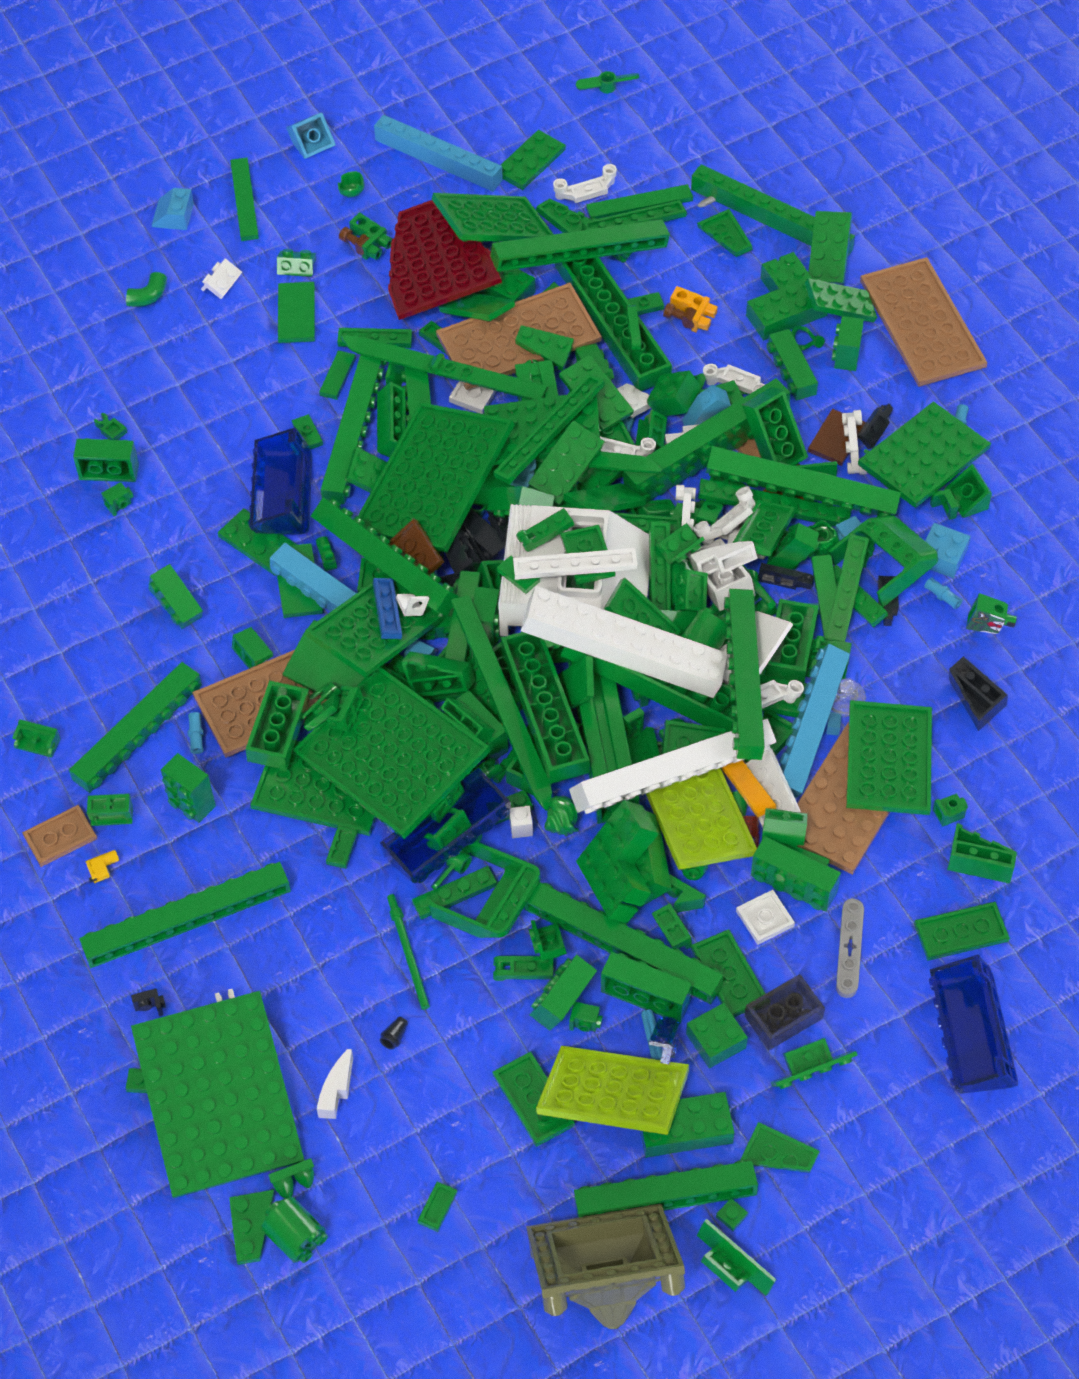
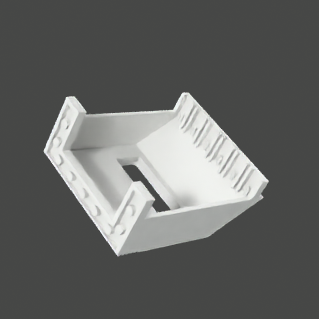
[499,504,649,636]

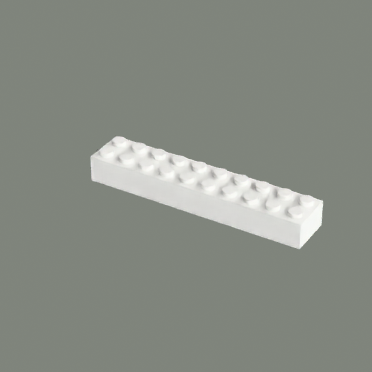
[521,586,727,698]
[569,719,776,814]

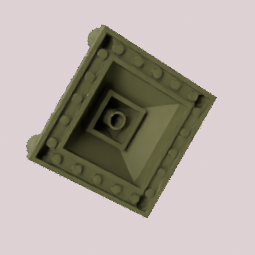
[526,1204,685,1329]

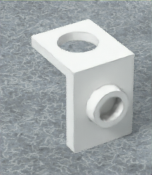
[396,594,429,616]

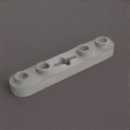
[836,899,864,998]

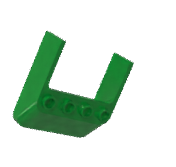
[828,515,938,607]
[429,839,541,938]

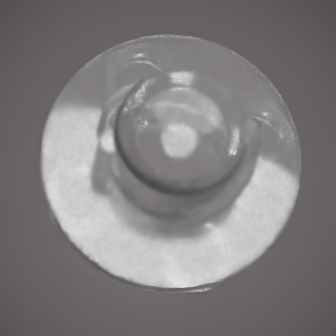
[831,678,866,717]

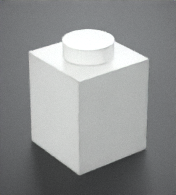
[509,806,533,839]

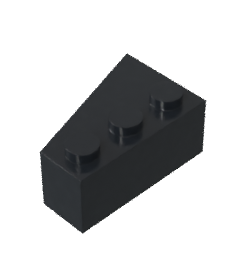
[445,523,488,577]
[949,656,1008,731]

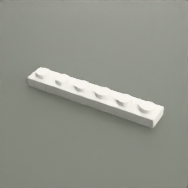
[513,548,637,579]

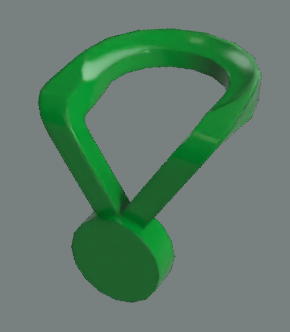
[791,326,825,350]

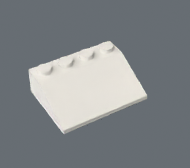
[720,611,793,687]

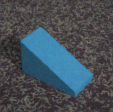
[826,712,842,736]

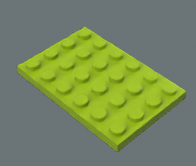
[646,768,757,870]
[536,1046,689,1135]

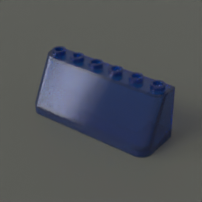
[248,427,312,535]
[380,768,511,883]
[929,954,1018,1094]

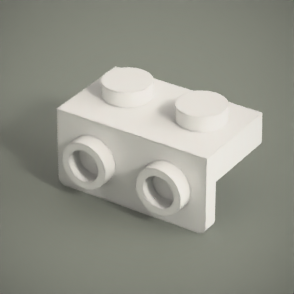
[201,258,242,299]

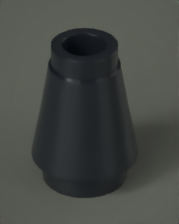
[380,1017,408,1050]

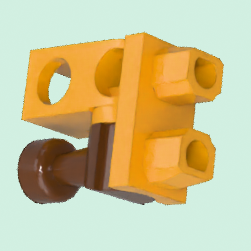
[663,286,718,333]

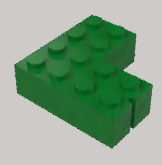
[746,252,828,341]
[576,800,659,923]

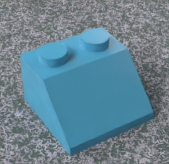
[286,112,336,159]
[152,188,194,230]

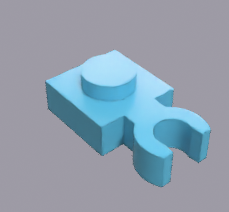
[510,459,536,488]

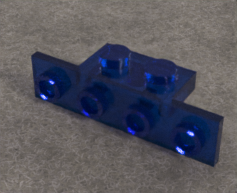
[649,1017,680,1065]

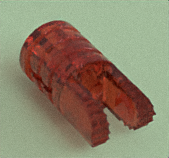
[743,816,760,848]

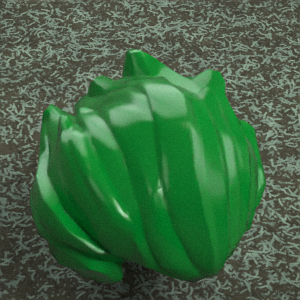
[808,520,839,558]
[544,796,579,837]

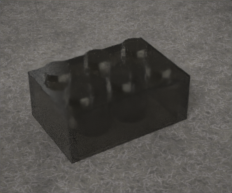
[744,974,825,1050]

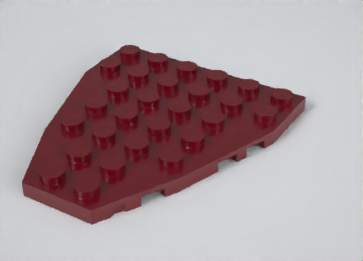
[388,200,502,320]

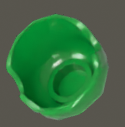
[338,171,365,198]

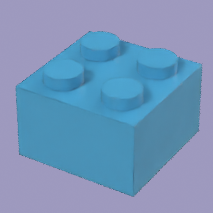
[925,523,971,578]

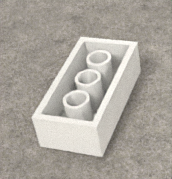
[686,538,756,611]

